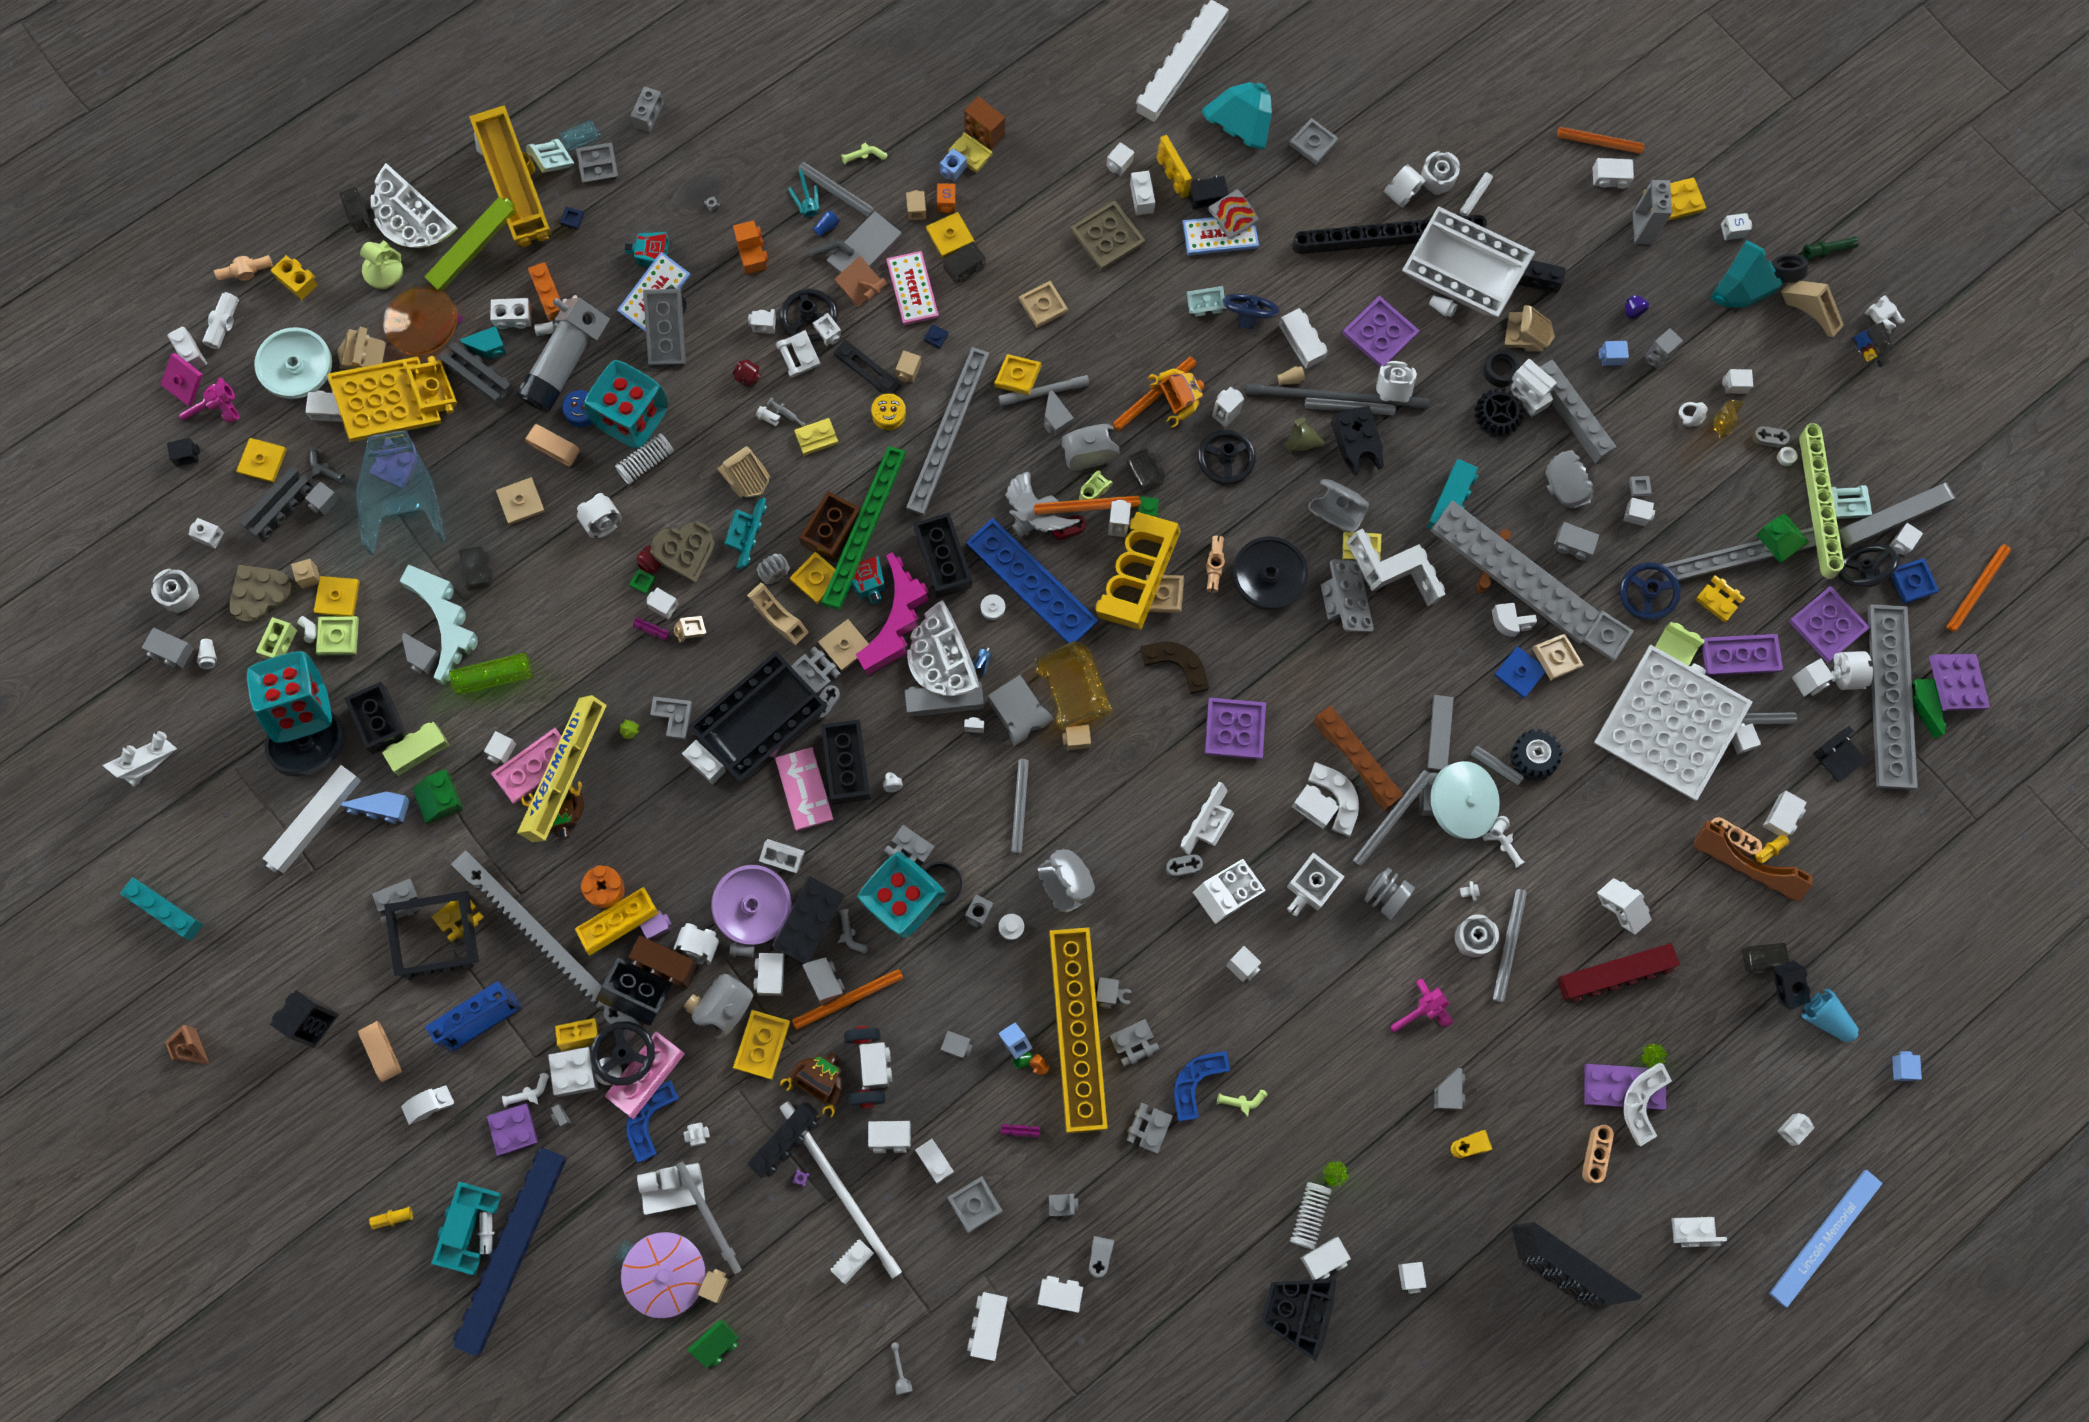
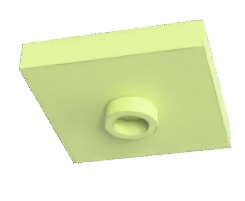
[316,616,359,655]

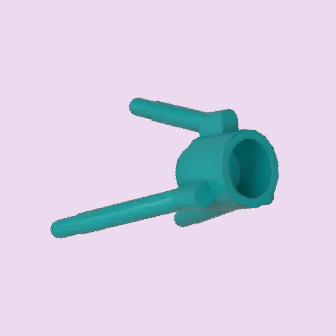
[788,169,820,217]

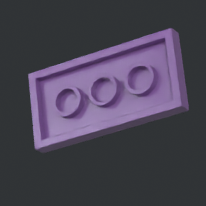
[1702,634,1783,676]
[1584,1064,1666,1110]

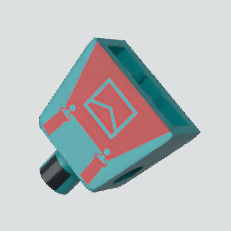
[625,232,669,268]
[851,556,885,604]

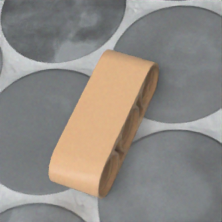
[525,424,581,466]
[358,1021,402,1082]
[1582,1125,1614,1184]

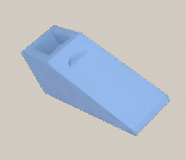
[341,792,410,824]

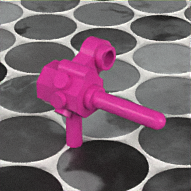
[179,378,239,423]
[1390,979,1454,1032]

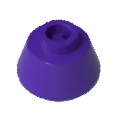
[1625,295,1649,319]

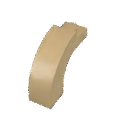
[747,583,809,645]

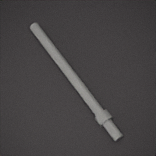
[676,1161,741,1274]

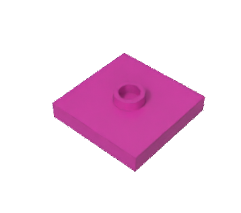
[161,353,203,406]

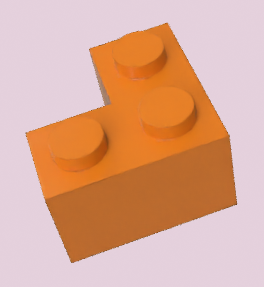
[733,220,769,274]

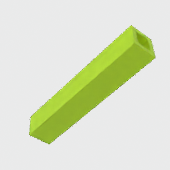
[425,196,517,292]

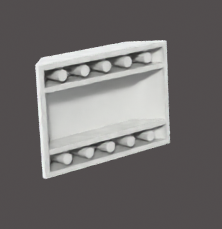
[1402,206,1535,318]

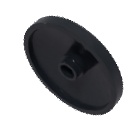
[1232,536,1308,610]
[265,712,345,777]

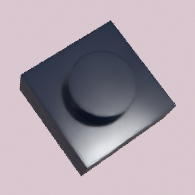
[560,207,584,230]
[924,324,949,349]

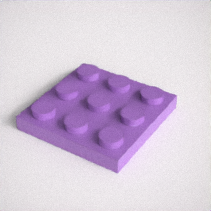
[1342,296,1419,367]
[1788,586,1870,663]
[1929,654,1990,711]
[1205,698,1266,760]

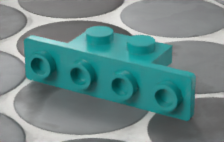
[724,497,767,570]

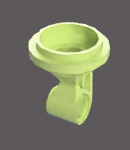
[360,240,403,289]

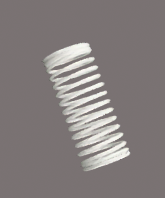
[615,433,674,485]
[1290,1182,1332,1250]

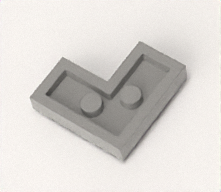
[650,697,693,740]

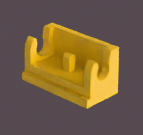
[555,1018,602,1052]

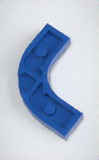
[1174,1051,1230,1122]
[627,1080,680,1163]

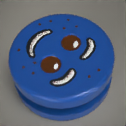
[562,390,592,427]

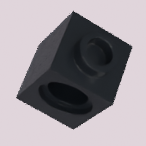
[167,438,200,467]

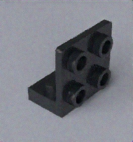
[1813,726,1867,782]

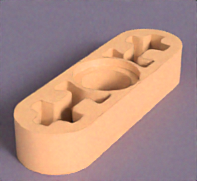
[1710,817,1762,856]

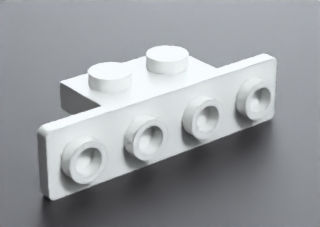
[1181,782,1234,855]

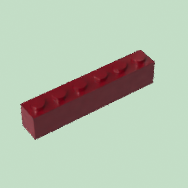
[1557,943,1680,1003]

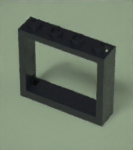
[384,891,479,979]

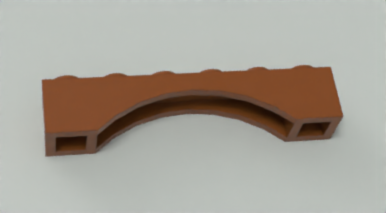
[1313,705,1404,811]
[1694,820,1813,902]

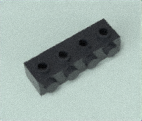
[1517,260,1566,294]
[747,1102,822,1178]

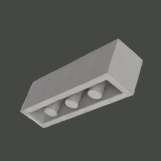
[905,682,984,717]

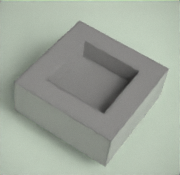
[1629,476,1652,497]
[551,1104,571,1128]

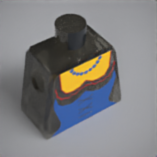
[1851,322,1893,368]

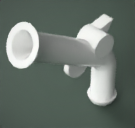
[1482,833,1525,868]
[502,1073,549,1107]

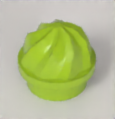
[620,719,639,739]

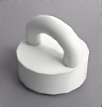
[883,772,903,792]

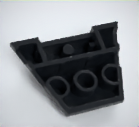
[1261,1279,1336,1362]

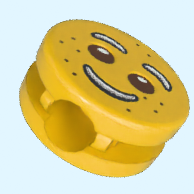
[871,394,906,431]

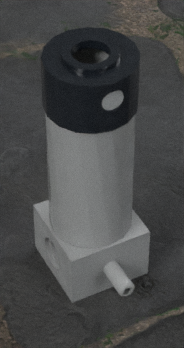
[516,297,610,413]

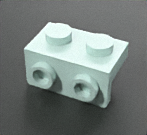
[1186,286,1226,317]

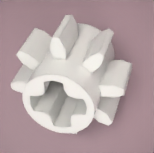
[683,1123,710,1147]

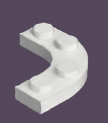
[1308,762,1359,837]
[1624,1063,1672,1146]

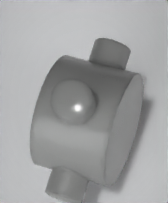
[704,196,720,212]

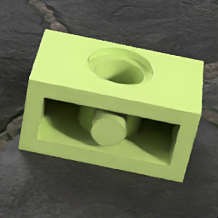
[256,617,297,660]

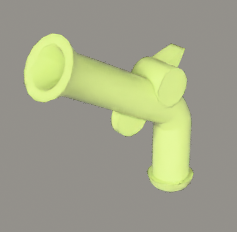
[841,142,887,165]
[1217,1090,1267,1117]

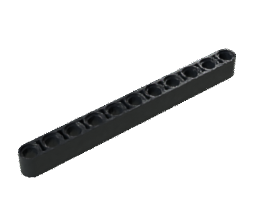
[1292,215,1487,254]

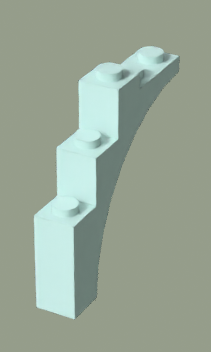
[400,565,478,686]

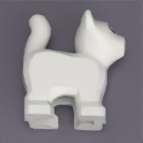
[1864,295,1905,334]

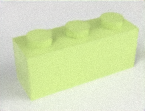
[382,722,450,776]

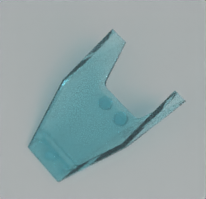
[356,430,446,555]

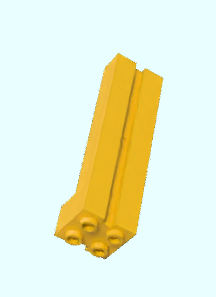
[469,105,552,247]

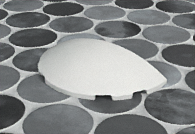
[371,164,458,248]
[907,600,979,696]

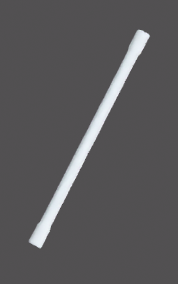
[780,1101,902,1279]

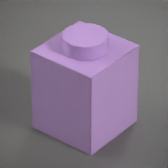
[640,911,672,941]

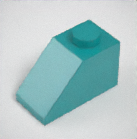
[460,326,507,359]

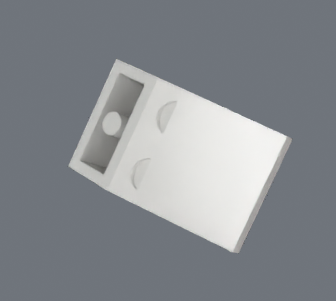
[1193,859,1266,924]

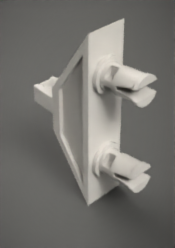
[102,731,177,786]

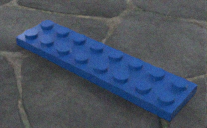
[966,518,1098,647]

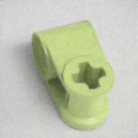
[1079,470,1113,500]

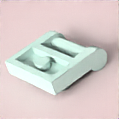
[526,139,574,173]
[1831,485,1872,519]

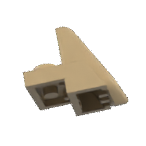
[1505,305,1555,352]
[337,327,386,370]
[717,446,771,498]

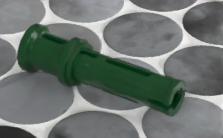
[1803,236,1859,261]

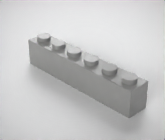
[1540,359,1617,464]

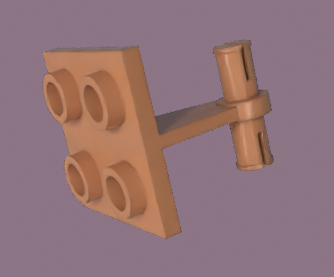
[834,256,887,308]

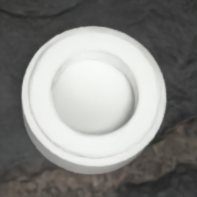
[1777,447,1797,466]

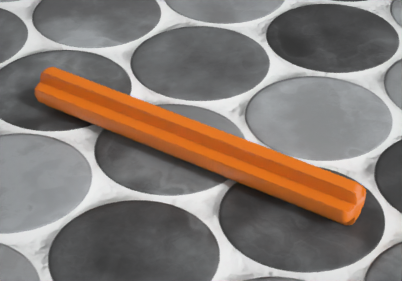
[1557,127,1644,154]

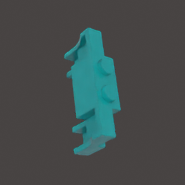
[431,1182,503,1275]

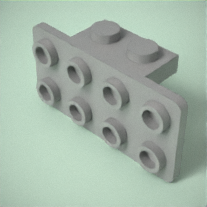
[1321,559,1374,633]

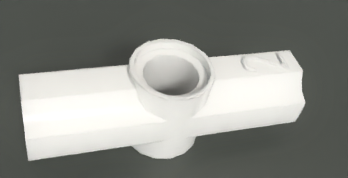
[202,292,239,349]

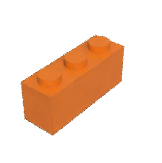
[528,262,561,322]

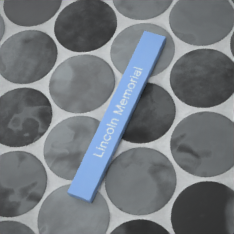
[1769,1170,1883,1307]

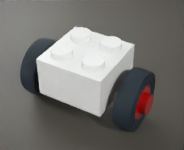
[844,1026,892,1109]

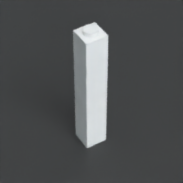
[263,765,361,874]

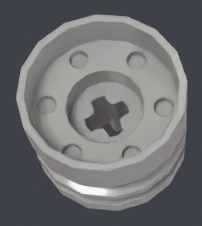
[1364,867,1415,920]

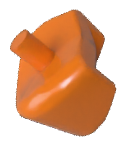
[1029,1054,1049,1075]

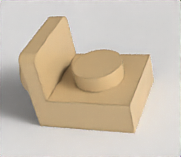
[674,616,706,643]

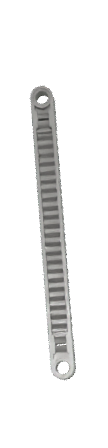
[451,850,640,1042]

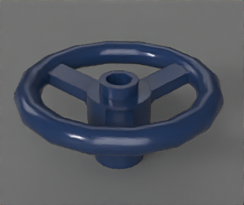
[1222,294,1280,329]
[1620,562,1681,621]

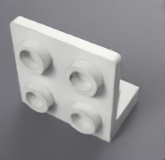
[1671,1217,1727,1247]

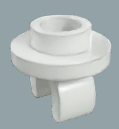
[1460,881,1480,901]

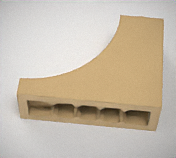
[1781,281,1844,337]

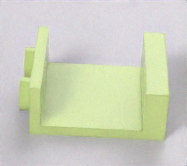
[1655,622,1705,666]

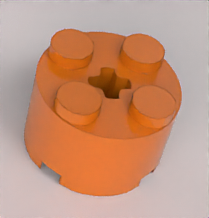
[581,865,625,909]

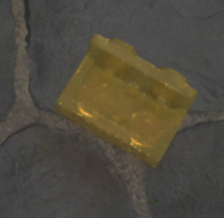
[1713,400,1744,438]

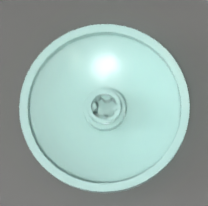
[255,327,332,399]
[1431,761,1499,839]

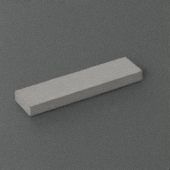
[1427,695,1454,771]

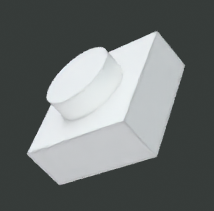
[964,717,984,733]

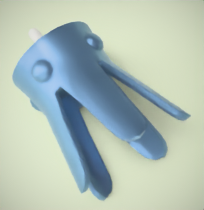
[972,648,993,677]

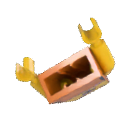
[1147,369,1204,428]

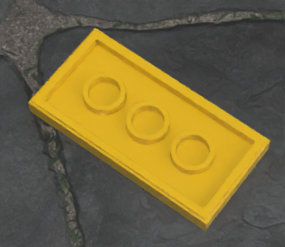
[575,887,659,956]

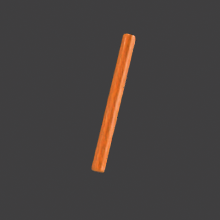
[1113,357,1197,431]
[1033,496,1141,515]
[1946,544,2011,632]
[792,969,903,1030]

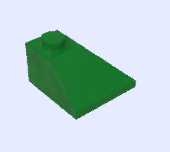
[1756,514,1809,563]

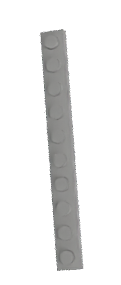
[906,347,989,516]
[1660,527,1841,582]

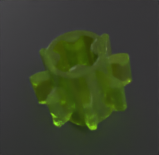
[1641,1044,1668,1068]
[1322,1161,1349,1187]

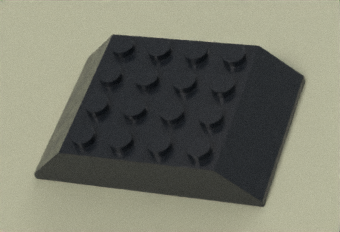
[688,651,827,783]
[1512,1222,1642,1306]

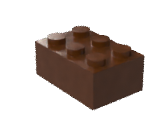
[799,491,861,562]
[629,935,699,989]

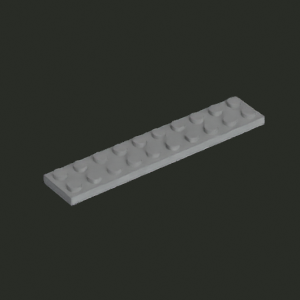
[1430,501,1600,644]
[1867,604,1918,790]

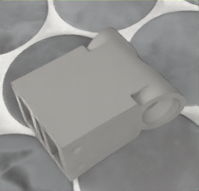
[987,675,1055,746]

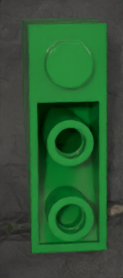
[1912,679,1946,739]

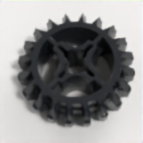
[1474,388,1524,437]

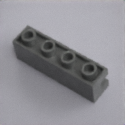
[439,342,514,407]
[240,467,314,541]

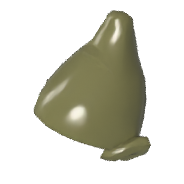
[1284,418,1325,454]

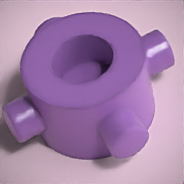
[792,1170,809,1187]

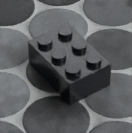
[344,682,407,755]
[595,957,672,1026]

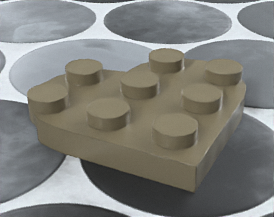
[651,522,714,583]
[229,565,293,623]

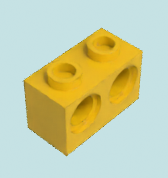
[270,255,318,300]

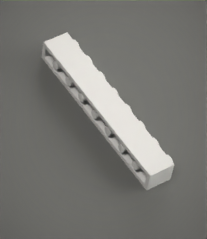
[1136,0,1229,122]

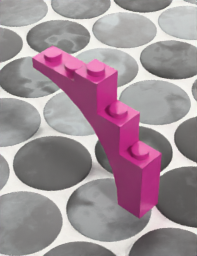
[856,552,929,676]

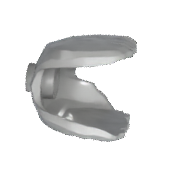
[1061,424,1120,471]
[1545,450,1594,509]
[1308,479,1369,533]
[1038,849,1095,913]
[692,974,753,1039]

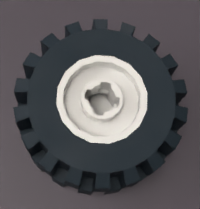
[1510,729,1563,781]

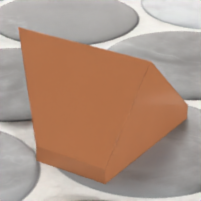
[165,1025,210,1065]

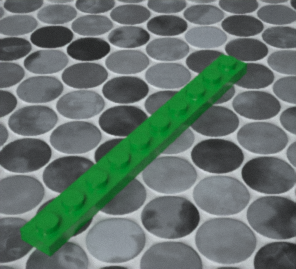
[821,446,906,611]

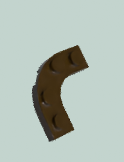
[1140,642,1209,694]

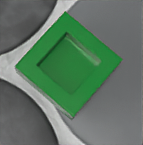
[1138,496,1159,517]
[629,569,656,595]

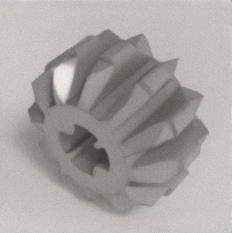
[756,554,790,584]

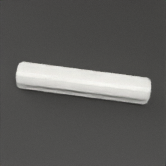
[1459,172,1493,216]

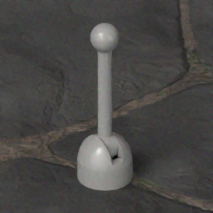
[891,1342,913,1395]

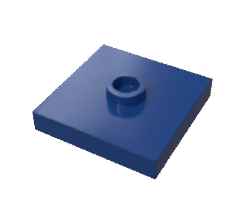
[1891,558,1940,604]
[1494,646,1545,699]

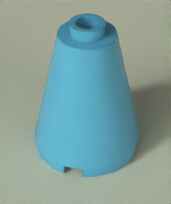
[1801,989,1859,1042]

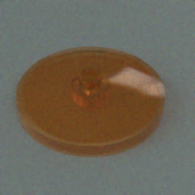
[384,286,458,355]

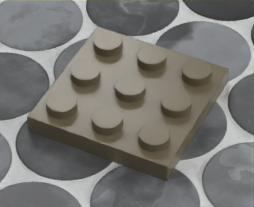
[1070,200,1146,271]

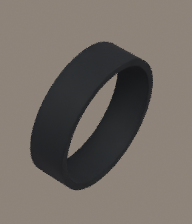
[924,861,962,906]

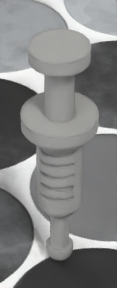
[767,397,805,427]

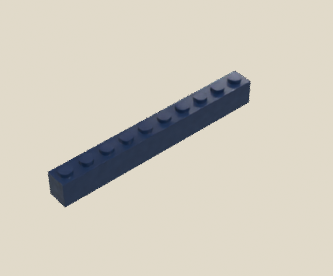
[453,1147,567,1356]

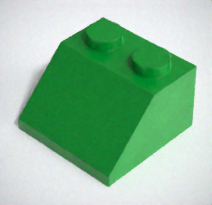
[413,769,463,824]
[688,1319,740,1368]

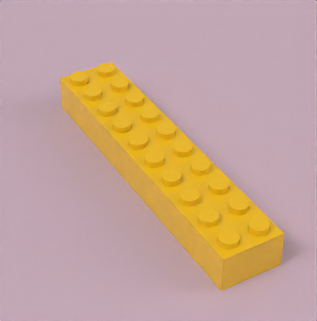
[1049,927,1108,1134]

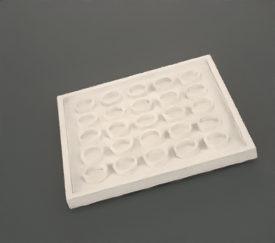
[1593,645,1752,801]

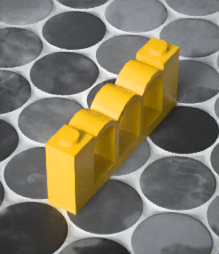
[1095,512,1181,630]

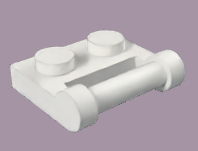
[776,330,821,377]

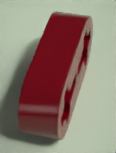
[1052,515,1086,540]

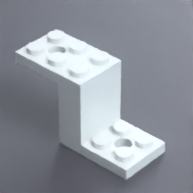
[1347,529,1445,606]

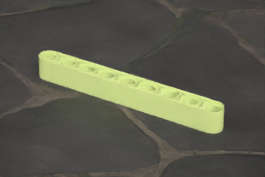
[1799,423,1844,579]

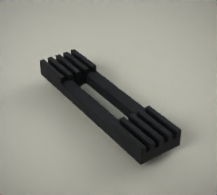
[834,339,901,394]

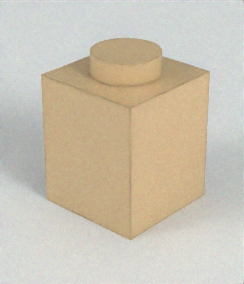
[906,190,926,221]
[895,350,921,383]
[291,559,320,589]
[1062,725,1091,751]
[698,1269,729,1303]

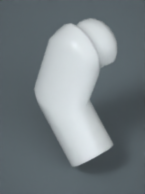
[297,616,317,643]

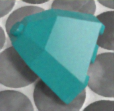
[1201,82,1272,150]
[1710,240,1783,307]

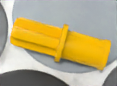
[1755,834,1789,864]
[369,1207,413,1229]

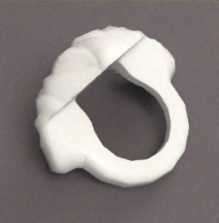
[1679,402,1708,427]

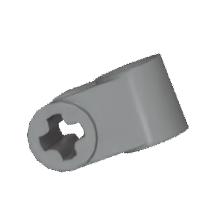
[1089,1236,1114,1278]

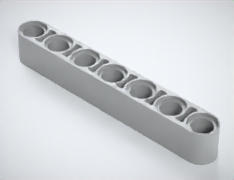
[1839,483,1956,549]

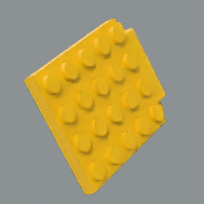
[327,356,457,442]

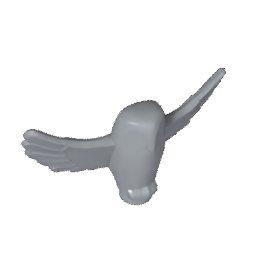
[1005,472,1080,537]

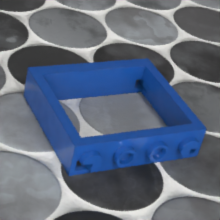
[425,981,523,1052]

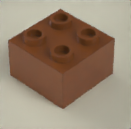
[964,96,1005,150]

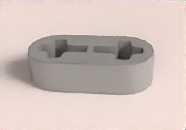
[1752,426,1790,448]
[818,685,840,720]
[1166,855,1203,877]

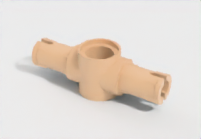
[214,255,273,282]
[1206,536,1225,592]

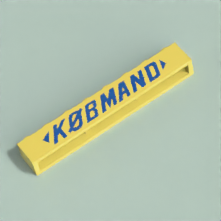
[517,695,607,842]

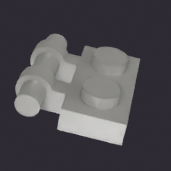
[791,647,841,695]
[884,825,935,864]
[372,879,422,925]
[1109,1019,1160,1067]
[1126,1103,1172,1154]

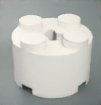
[1421,151,1460,195]
[1383,164,1426,208]
[1376,361,1417,402]
[577,493,622,538]
[151,569,199,613]
[1831,651,1873,690]
[1455,915,1499,957]
[673,923,719,965]

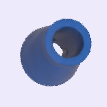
[813,210,840,237]

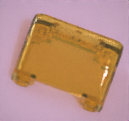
[1035,641,1112,730]

